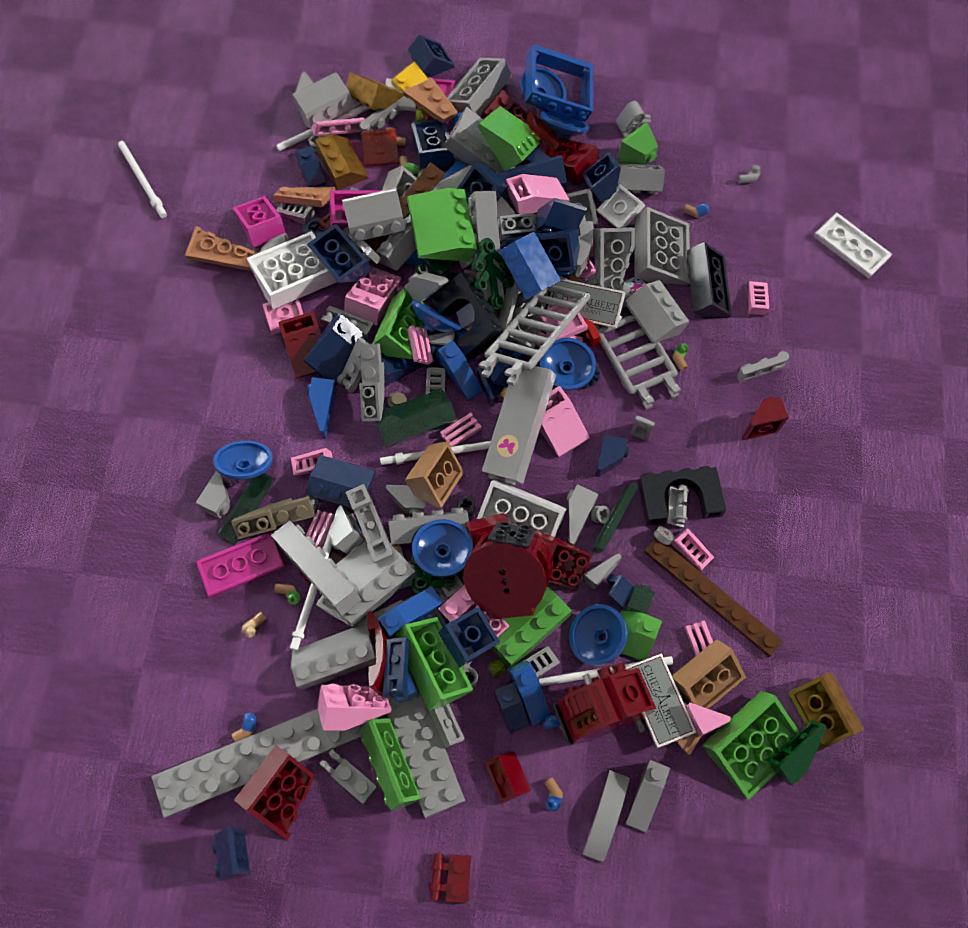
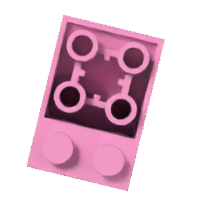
[506,174,569,214]
[344,267,401,326]
[539,386,590,457]
[438,585,510,637]
[318,684,391,731]

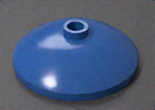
[520,67,566,111]
[540,111,589,138]
[412,300,462,333]
[540,338,596,390]
[213,441,273,480]
[412,519,473,577]
[569,604,627,666]

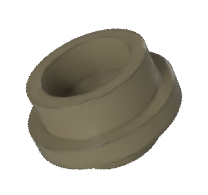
[388,392,407,411]

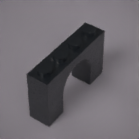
[432,272,504,359]
[638,466,726,526]

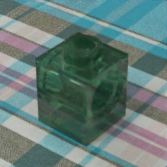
[625,584,655,614]

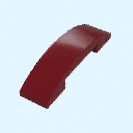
[367,611,390,695]

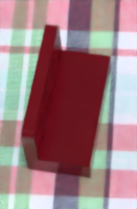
[484,751,531,804]

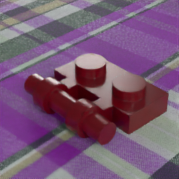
[429,853,471,903]

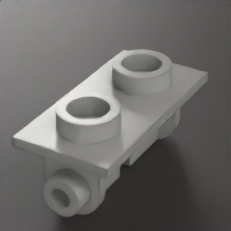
[667,485,689,528]

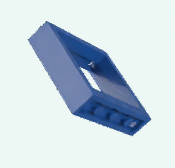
[525,44,593,122]

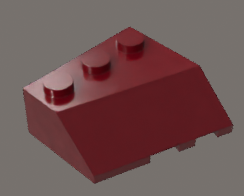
[234,745,315,841]

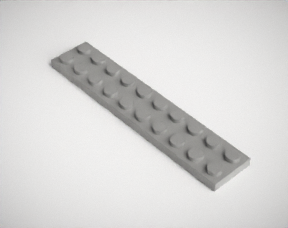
[354,607,465,818]
[152,709,365,818]

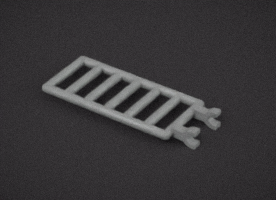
[479,285,591,386]
[594,291,681,410]

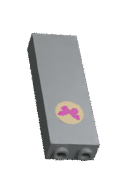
[482,366,556,485]

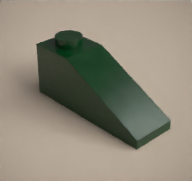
[767,720,827,786]

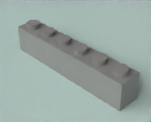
[468,191,504,301]
[271,520,361,616]

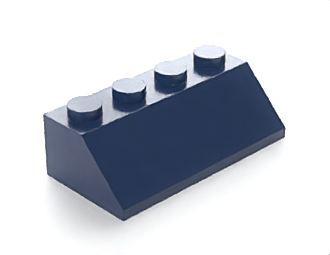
[495,155,567,208]
[502,229,580,276]

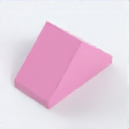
[686,703,731,737]

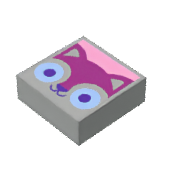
[625,277,646,294]

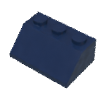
[307,224,371,283]
[306,455,376,508]

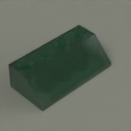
[374,388,457,450]

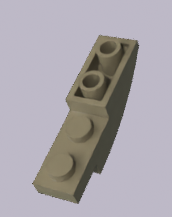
[231,496,315,539]

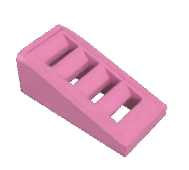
[748,281,769,316]
[291,448,332,476]
[671,528,714,571]

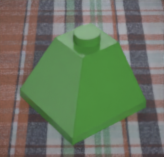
[617,122,658,165]
[620,610,662,661]

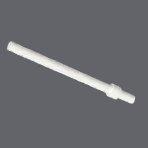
[276,105,369,151]
[118,141,167,218]
[380,441,491,465]

